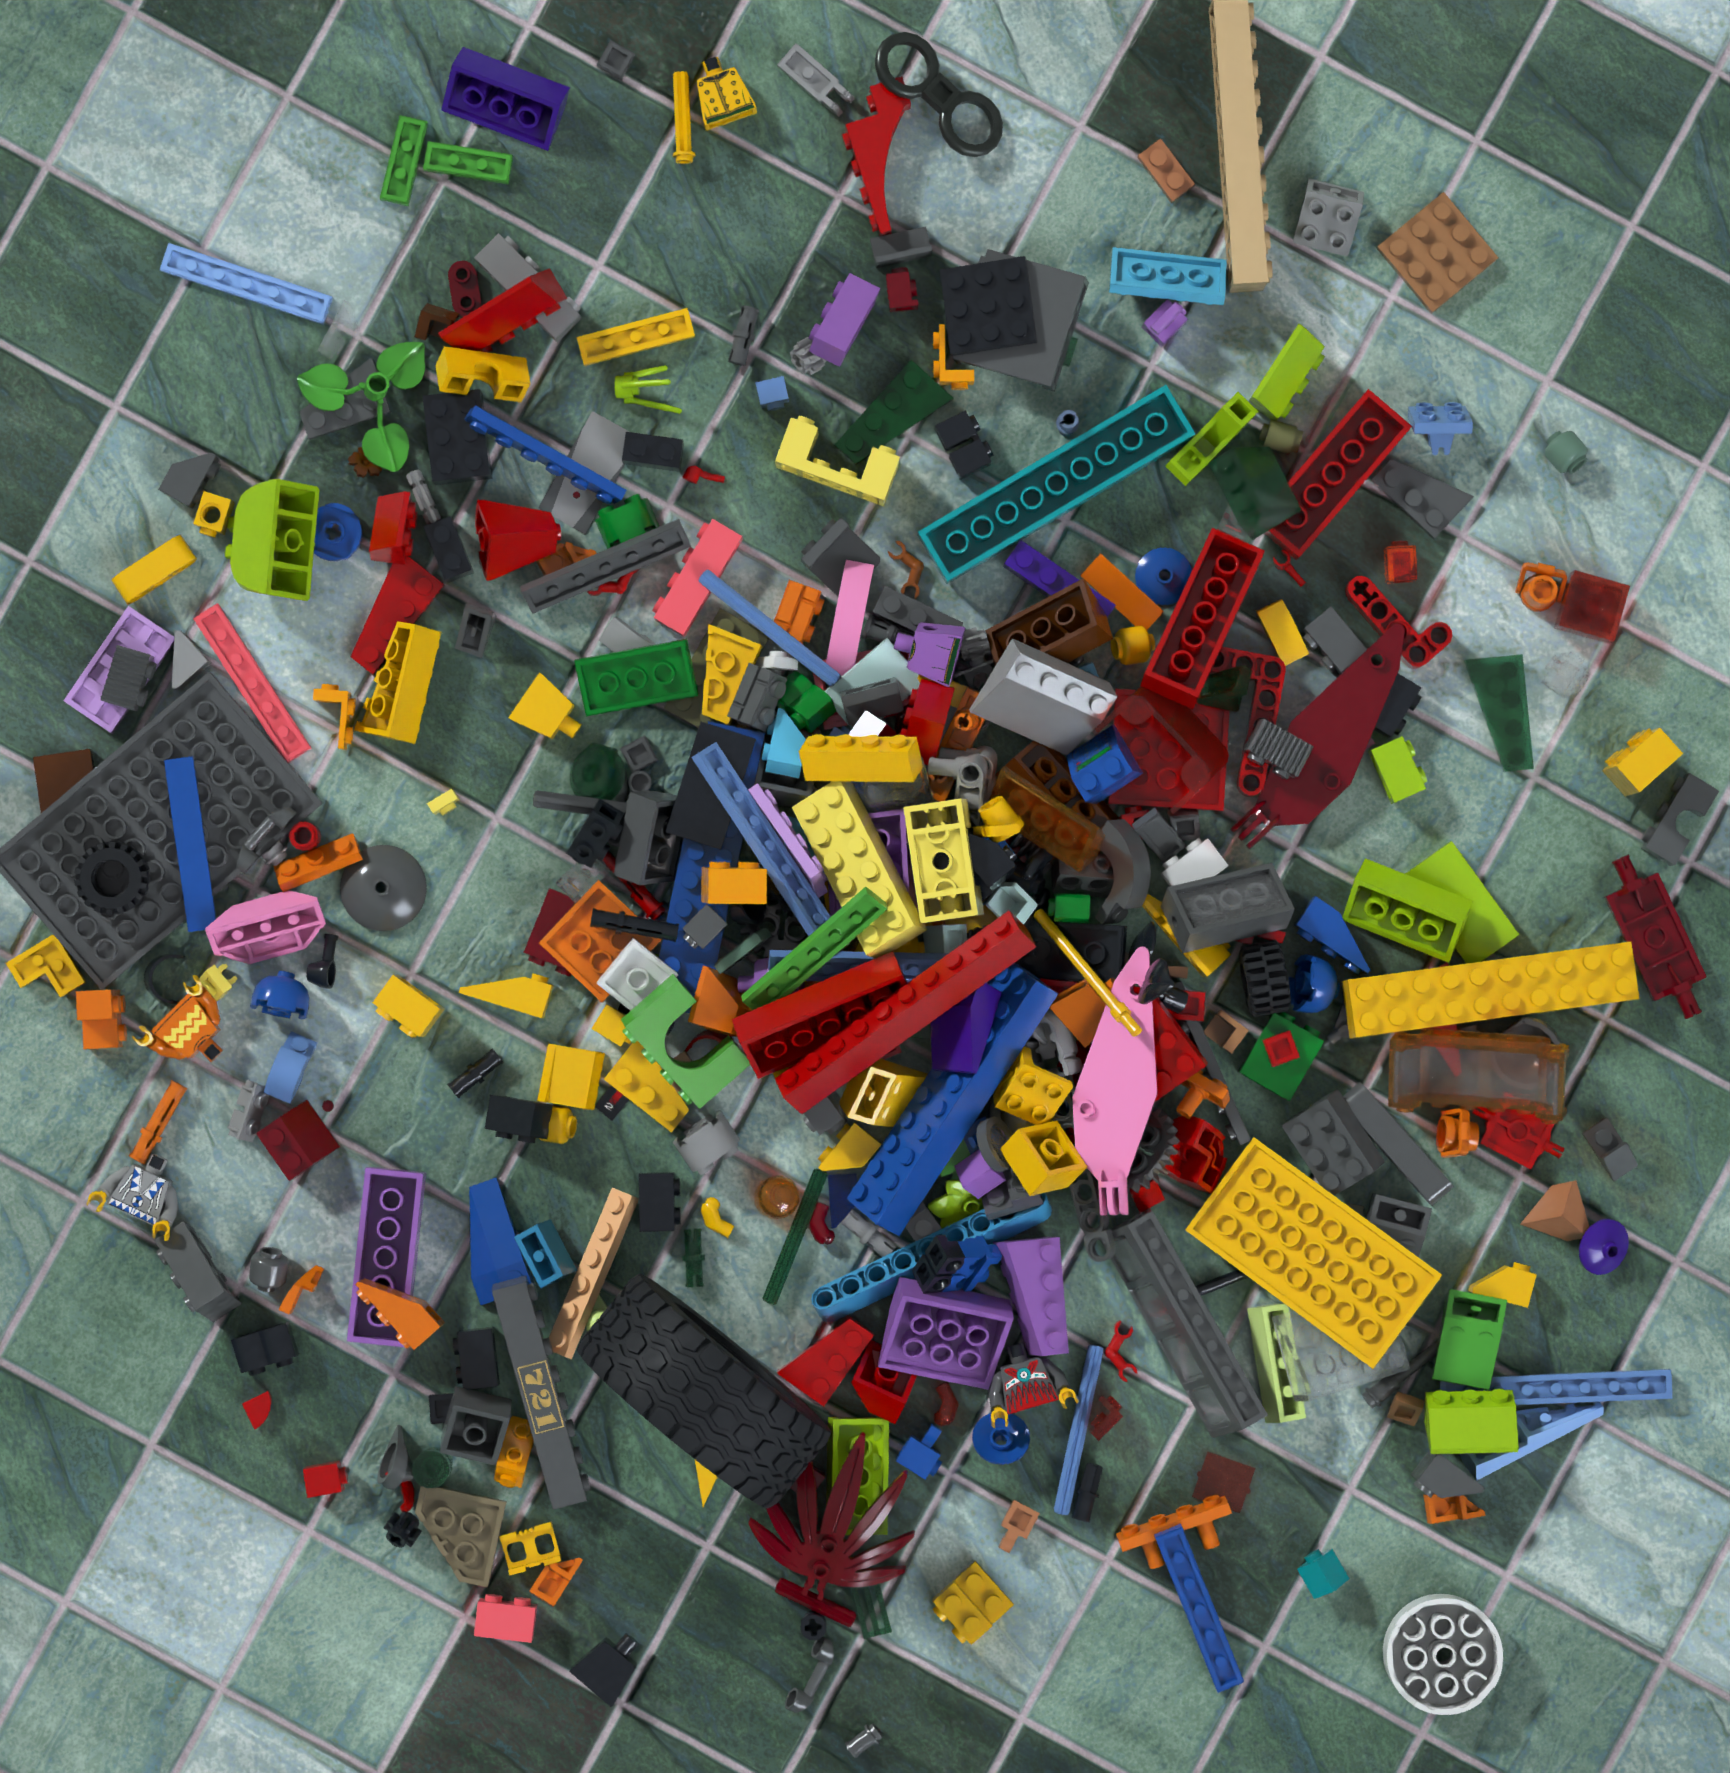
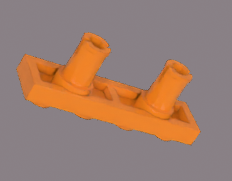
[918,687,985,802]
[1176,1070,1230,1119]
[1116,1495,1232,1569]

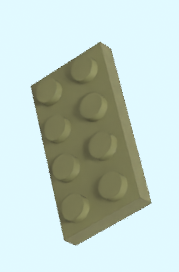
[664,608,769,728]

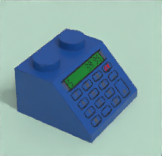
[1066,725,1143,804]

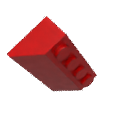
[438,268,567,353]

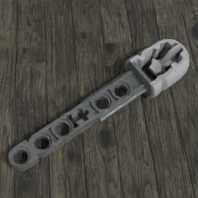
[1025,1008,1116,1262]

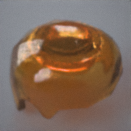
[754,1175,800,1220]

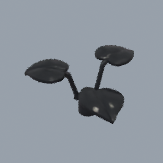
[1128,921,1188,1013]

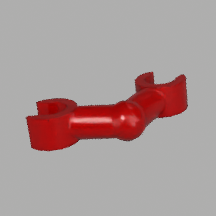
[587,569,639,596]
[1104,1320,1138,1382]

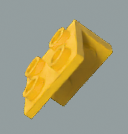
[993,1046,1073,1125]

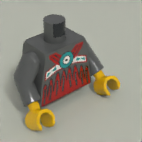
[989,1342,1079,1428]

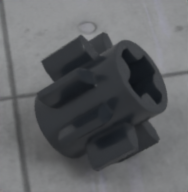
[384,1512,422,1548]

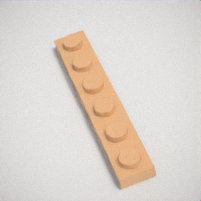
[549,1188,639,1360]

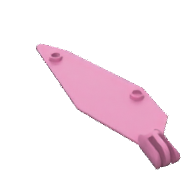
[1072,946,1157,1216]

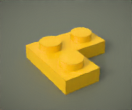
[6,935,87,997]

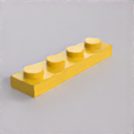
[576,308,695,366]

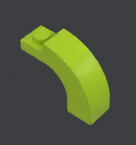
[1165,392,1259,486]

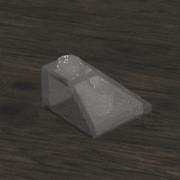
[860,757,935,812]

